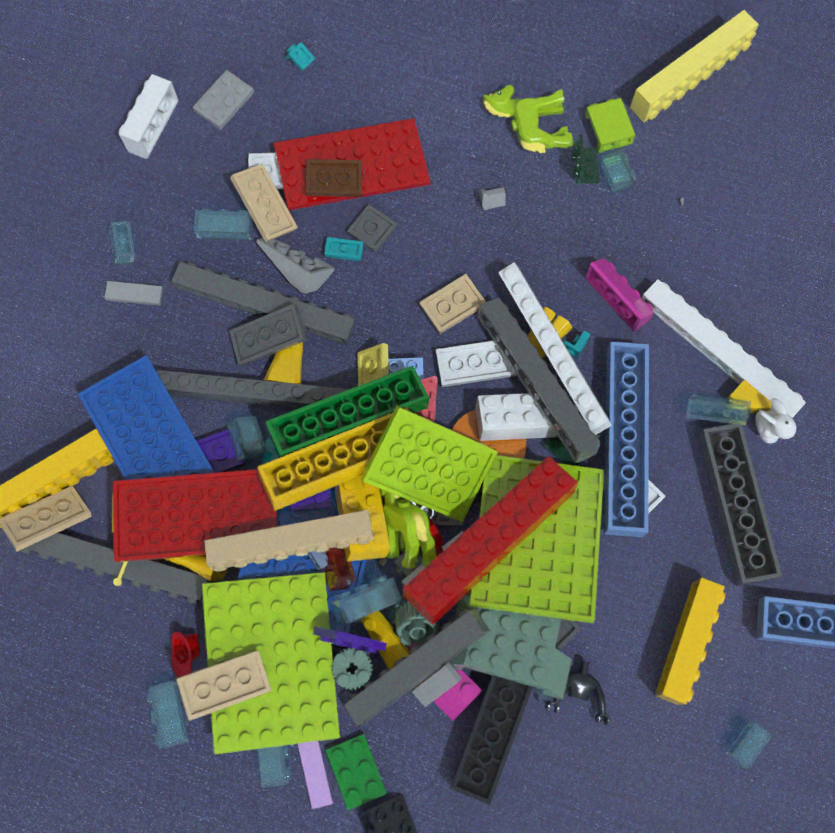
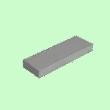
[104,281,164,306]
[412,662,462,707]

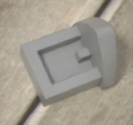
[478,187,506,211]

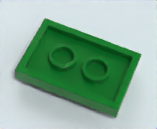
[326,734,387,810]

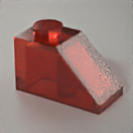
[325,547,356,591]

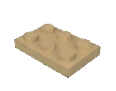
[419,274,486,334]

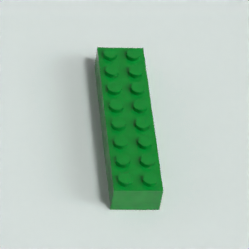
[265,365,429,458]

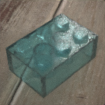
[329,576,402,625]

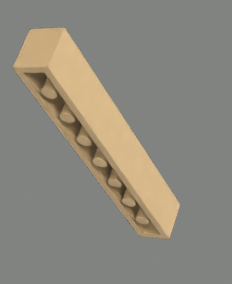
[205,510,374,571]

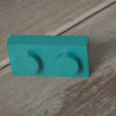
[324,237,364,261]

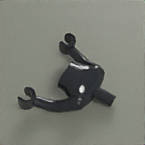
[545,661,610,725]

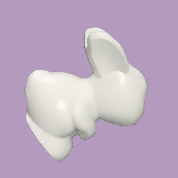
[755,398,796,443]

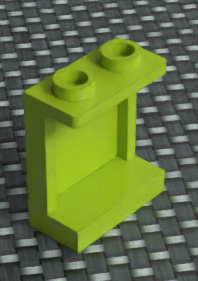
[585,98,635,153]

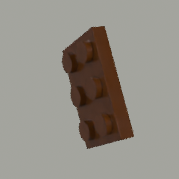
[306,159,362,197]

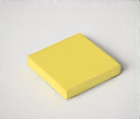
[358,343,389,386]

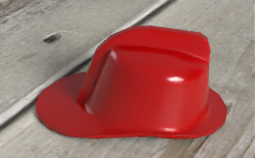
[171,632,200,678]

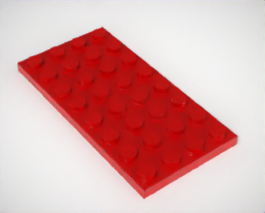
[274,118,430,210]
[113,469,278,562]

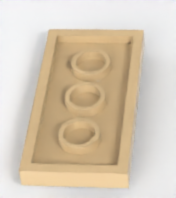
[230,164,298,242]
[0,486,91,551]
[176,650,271,721]

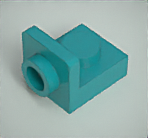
[285,42,315,71]
[563,331,591,358]

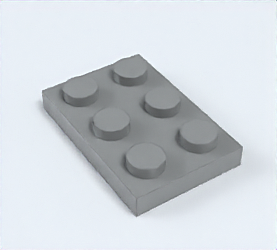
[192,70,254,130]

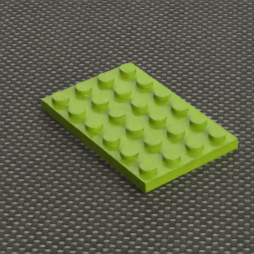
[361,406,498,522]

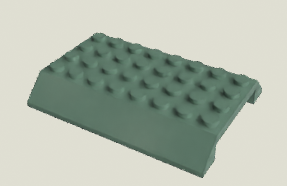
[446,590,572,700]

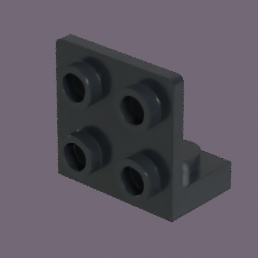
[358,795,417,833]

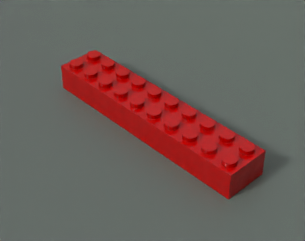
[403,456,578,625]

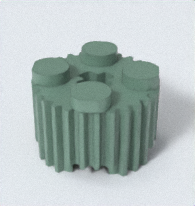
[395,602,438,647]
[332,648,374,690]

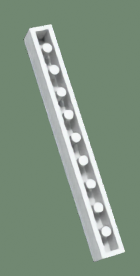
[498,262,612,435]
[641,280,806,418]

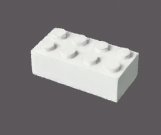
[119,74,179,159]
[475,393,557,441]

